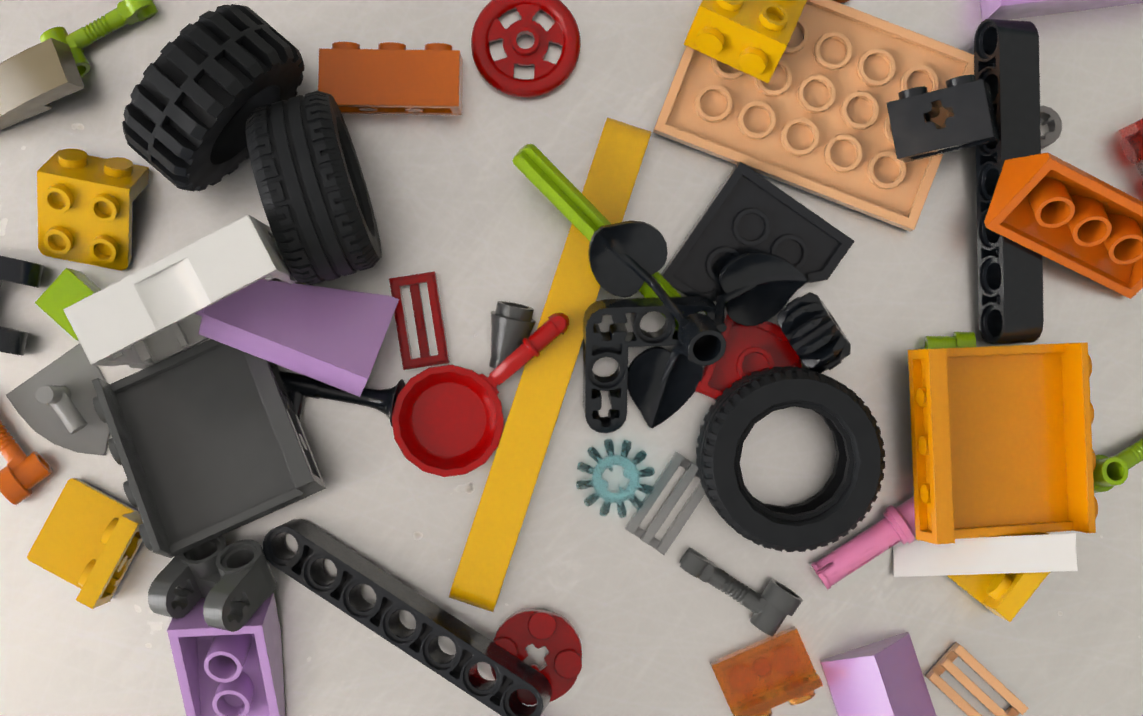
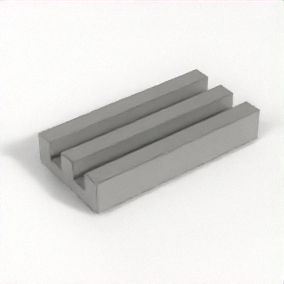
[625,452,705,555]

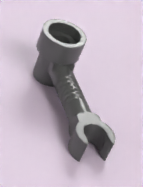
[679,547,803,637]

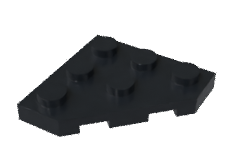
[661,162,854,301]

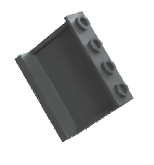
[92,339,326,558]

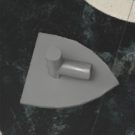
[6,343,111,456]

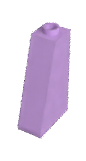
[195,279,399,397]

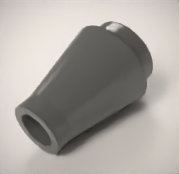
[489,301,536,368]

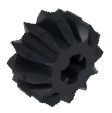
[777,292,851,373]

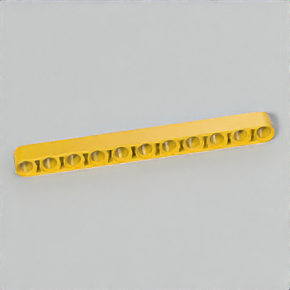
[449,117,651,612]

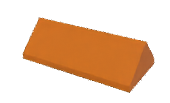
[984,153,1143,299]

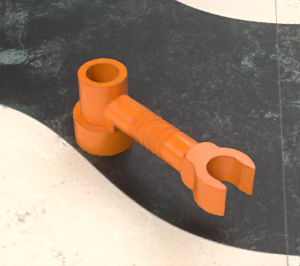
[0,420,52,505]

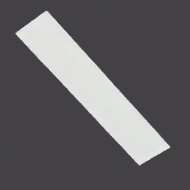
[893,533,1078,577]

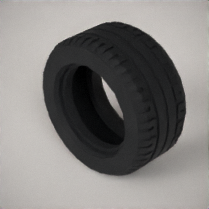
[246,91,382,285]
[696,366,885,552]

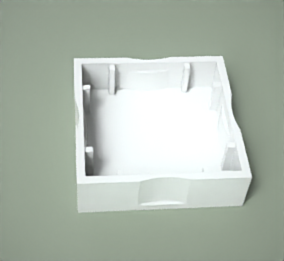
[63,215,312,369]

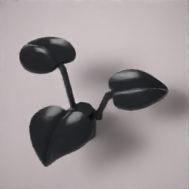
[588,221,807,428]

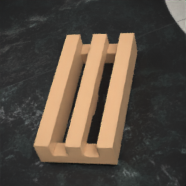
[925,642,1029,716]

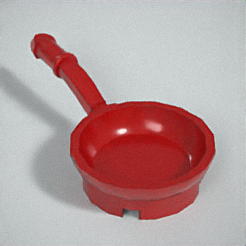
[392,313,569,477]

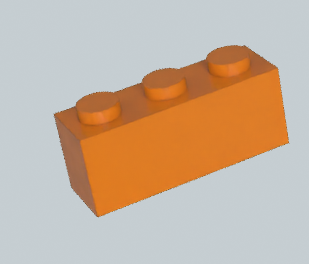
[318,42,463,115]

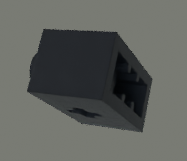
[887,75,1000,162]

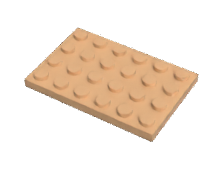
[653,0,974,232]

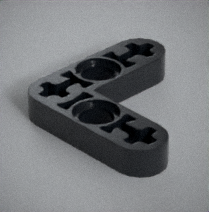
[583,296,716,433]

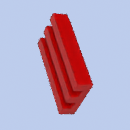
[389,271,450,370]

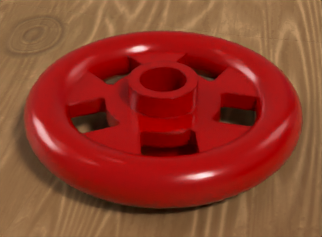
[471,0,581,98]

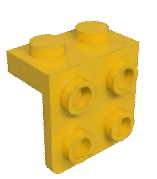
[683,0,807,83]
[37,148,149,271]

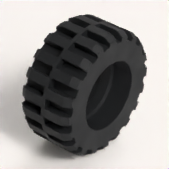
[122,4,305,191]

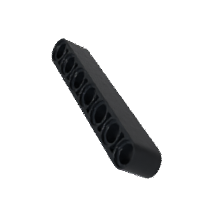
[974,19,1044,344]
[263,519,552,716]

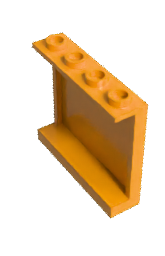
[908,342,1098,544]

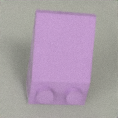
[167,593,285,716]

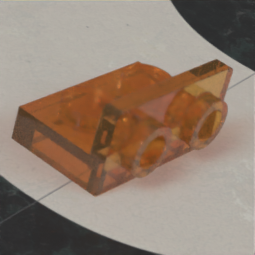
[710,626,823,716]

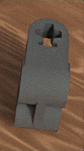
[148,535,276,632]

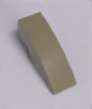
[0,38,85,130]

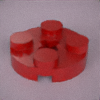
[490,609,582,705]

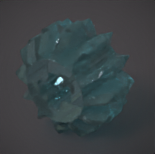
[576,438,655,518]

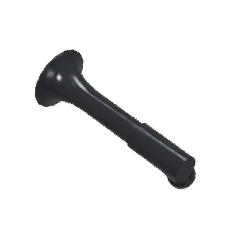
[280,371,405,427]

